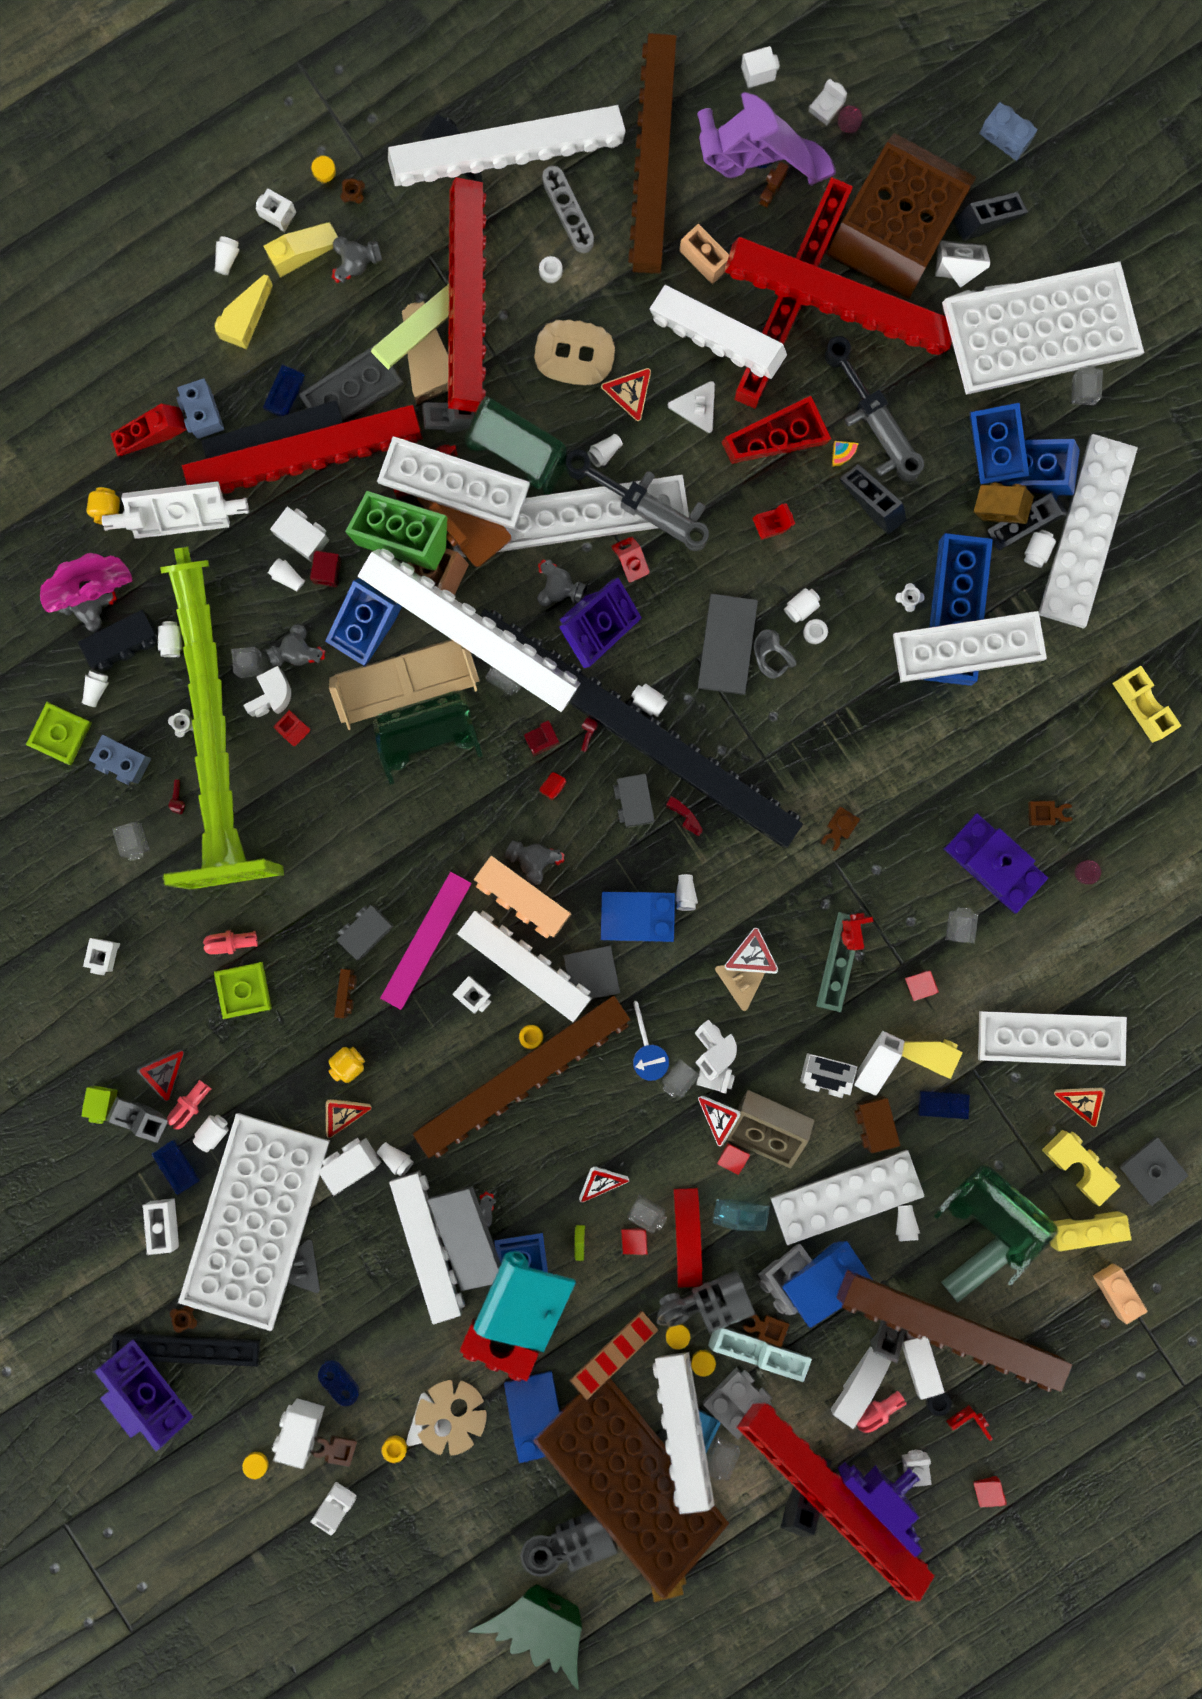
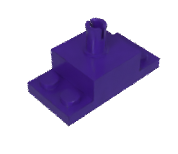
[559,577,642,668]
[944,813,1048,914]
[94,1340,193,1451]
[838,1461,922,1557]

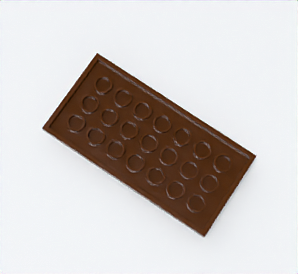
[533,1378,729,1598]

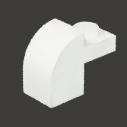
[244,666,291,717]
[695,1020,737,1081]
[311,1482,357,1535]

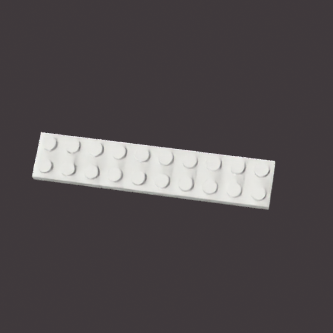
[453,475,689,557]

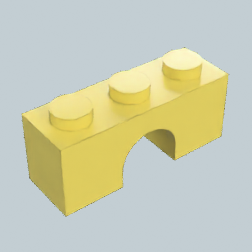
[1113,666,1181,743]
[1042,1130,1120,1207]
[1047,1211,1131,1251]

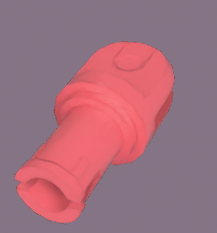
[203,930,258,954]
[167,1080,211,1129]
[856,1391,907,1433]

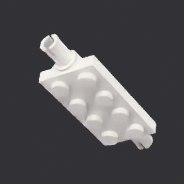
[102,482,249,539]

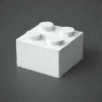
[317,1138,381,1196]
[272,1398,325,1469]

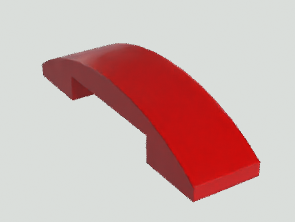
[674,1188,702,1288]

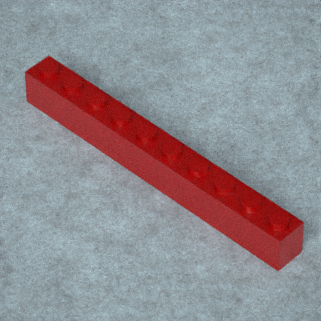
[448,177,486,412]
[734,177,853,409]
[724,237,952,355]
[182,405,423,494]
[736,1403,935,1601]

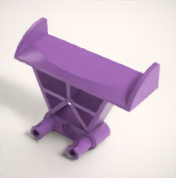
[697,92,836,185]

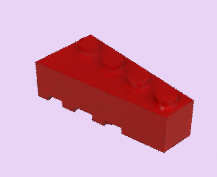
[721,396,831,464]

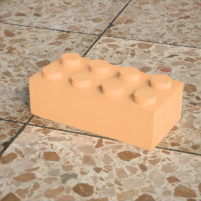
[474,856,571,938]

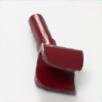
[581,717,597,752]
[168,779,185,814]

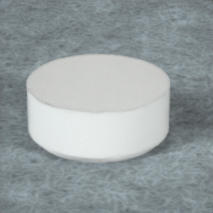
[539,256,563,283]
[803,619,828,644]

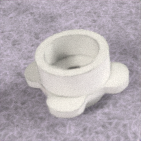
[896,583,924,612]
[168,709,193,737]

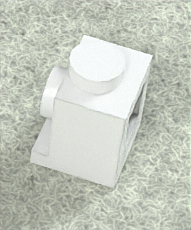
[256,188,296,232]
[83,938,120,975]
[453,976,491,1014]

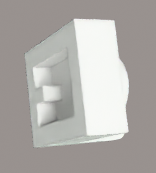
[809,79,847,125]
[696,1068,735,1094]
[902,1450,931,1487]

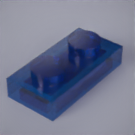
[263,365,305,417]
[918,1091,970,1119]
[151,1140,200,1195]

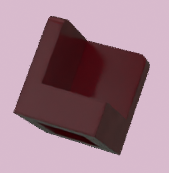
[310,551,342,587]
[524,720,560,756]

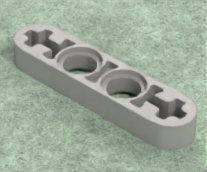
[542,166,594,253]

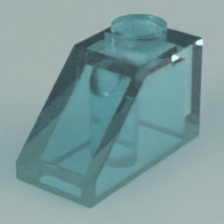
[713,1199,770,1231]

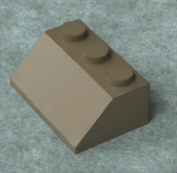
[726,1090,814,1169]

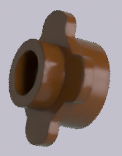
[340,179,365,204]
[170,1305,197,1333]

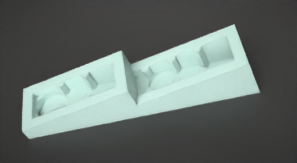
[708,1326,812,1382]

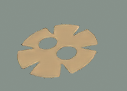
[415,1380,487,1456]

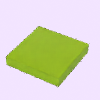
[26,702,92,765]
[214,962,272,1019]

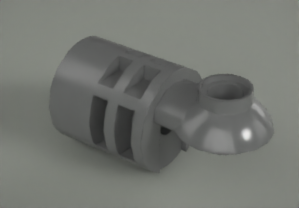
[657,1270,755,1333]
[520,1511,619,1577]

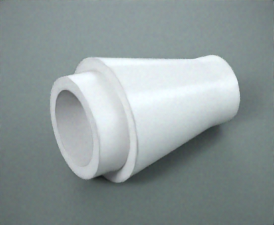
[214,236,240,275]
[587,434,623,467]
[268,558,305,592]
[82,670,109,707]
[675,874,698,911]
[377,1142,414,1177]
[896,1205,920,1241]

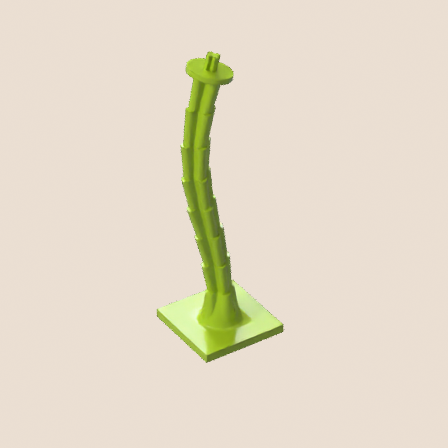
[160,547,284,890]

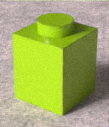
[81,1086,117,1124]

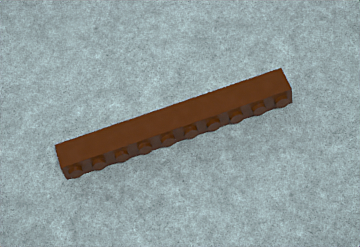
[628,33,676,274]
[413,995,631,1158]
[836,1270,1072,1392]

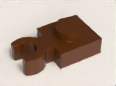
[759,162,789,208]
[1028,801,1072,826]
[821,806,860,851]
[743,1313,790,1347]
[310,1435,357,1467]

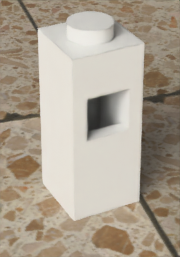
[854,1031,905,1096]
[902,1330,945,1400]

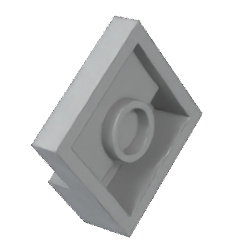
[758,1244,812,1315]
[702,1367,773,1440]

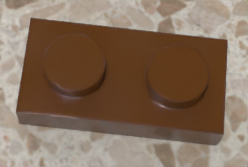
[334,969,357,1018]

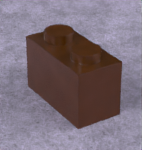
[854,1096,900,1153]

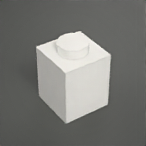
[741,46,779,88]

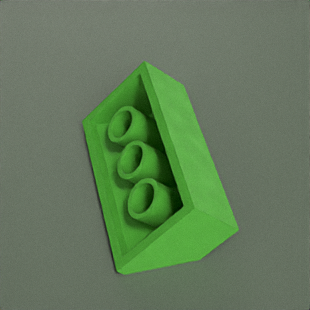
[345,491,447,571]

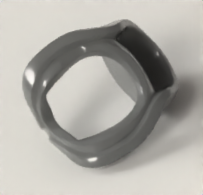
[754,629,797,679]

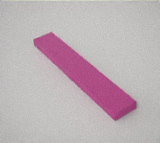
[380,872,472,1010]

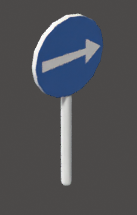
[633,1001,669,1081]

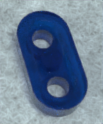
[318,1360,360,1406]

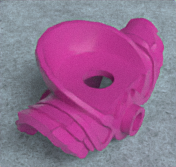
[40,553,132,613]

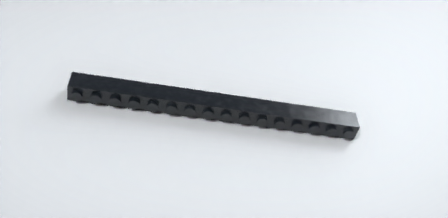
[480,609,803,849]

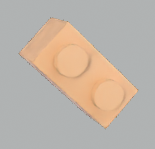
[680,224,729,284]
[1093,1263,1148,1324]

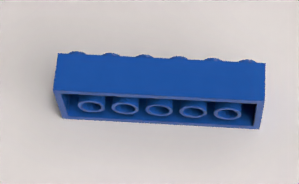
[924,533,993,686]

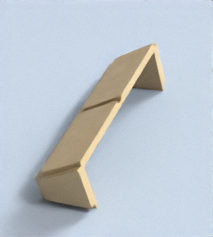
[329,639,479,730]

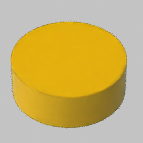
[311,156,336,182]
[519,1025,544,1049]
[666,1324,690,1350]
[691,1350,716,1377]
[382,1435,407,1463]
[242,1452,269,1479]

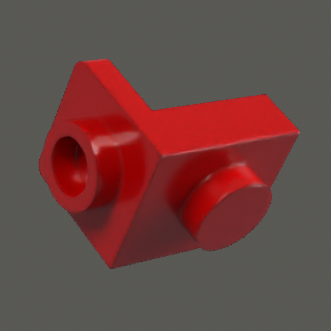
[752,503,795,540]
[842,913,873,950]

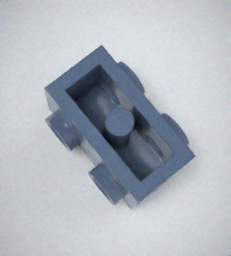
[979,102,1038,161]
[176,378,224,439]
[89,735,151,785]

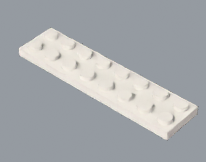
[1039,434,1138,628]

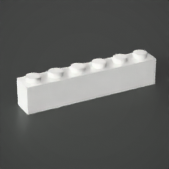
[650,285,787,379]
[458,910,592,1022]
[389,1170,465,1324]
[653,1352,714,1514]

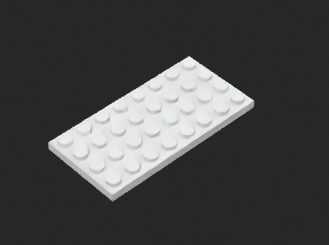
[942,262,1144,395]
[178,1113,330,1331]

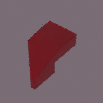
[666,796,703,836]

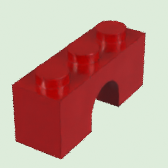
[459,1319,539,1382]

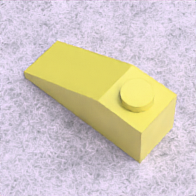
[264,222,338,277]
[215,274,273,349]
[902,1039,963,1079]

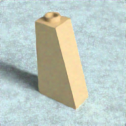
[402,301,448,404]

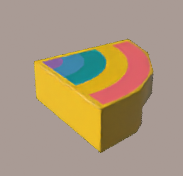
[832,441,858,466]

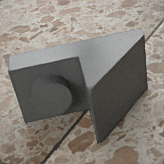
[870,1320,906,1363]

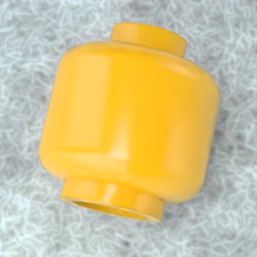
[87,487,120,525]
[328,1047,365,1083]

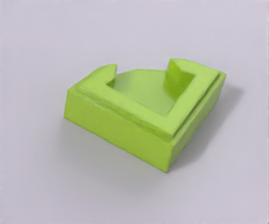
[574,1225,585,1261]

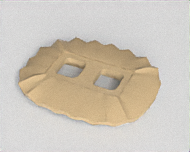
[534,320,615,385]

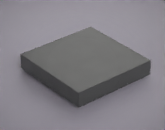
[563,946,620,999]

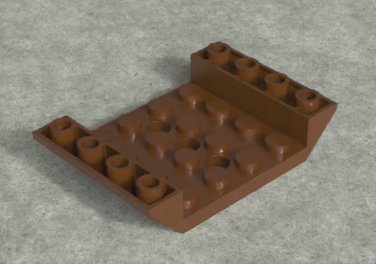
[827,133,976,299]

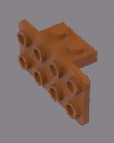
[417,497,512,567]

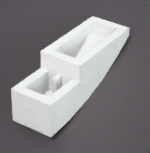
[830,1346,891,1429]

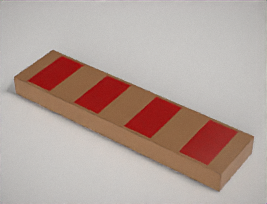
[570,1311,658,1399]

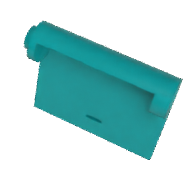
[474,1251,576,1352]

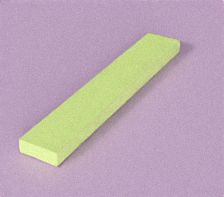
[371,284,449,369]

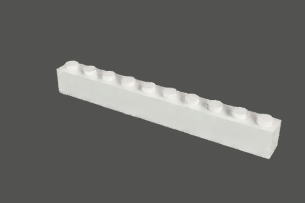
[388,105,625,186]
[358,549,581,712]

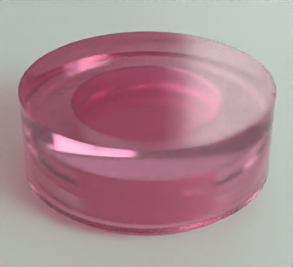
[838,106,862,132]
[1075,860,1101,885]

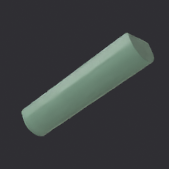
[816,912,862,1012]
[941,1222,1033,1303]

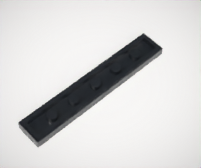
[201,400,344,459]
[111,1333,261,1367]

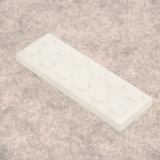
[377,436,530,529]
[893,611,1047,682]
[978,1011,1127,1066]
[770,1149,925,1245]

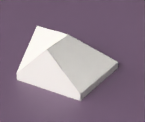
[935,240,990,288]

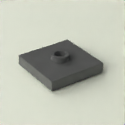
[1118,1137,1189,1206]

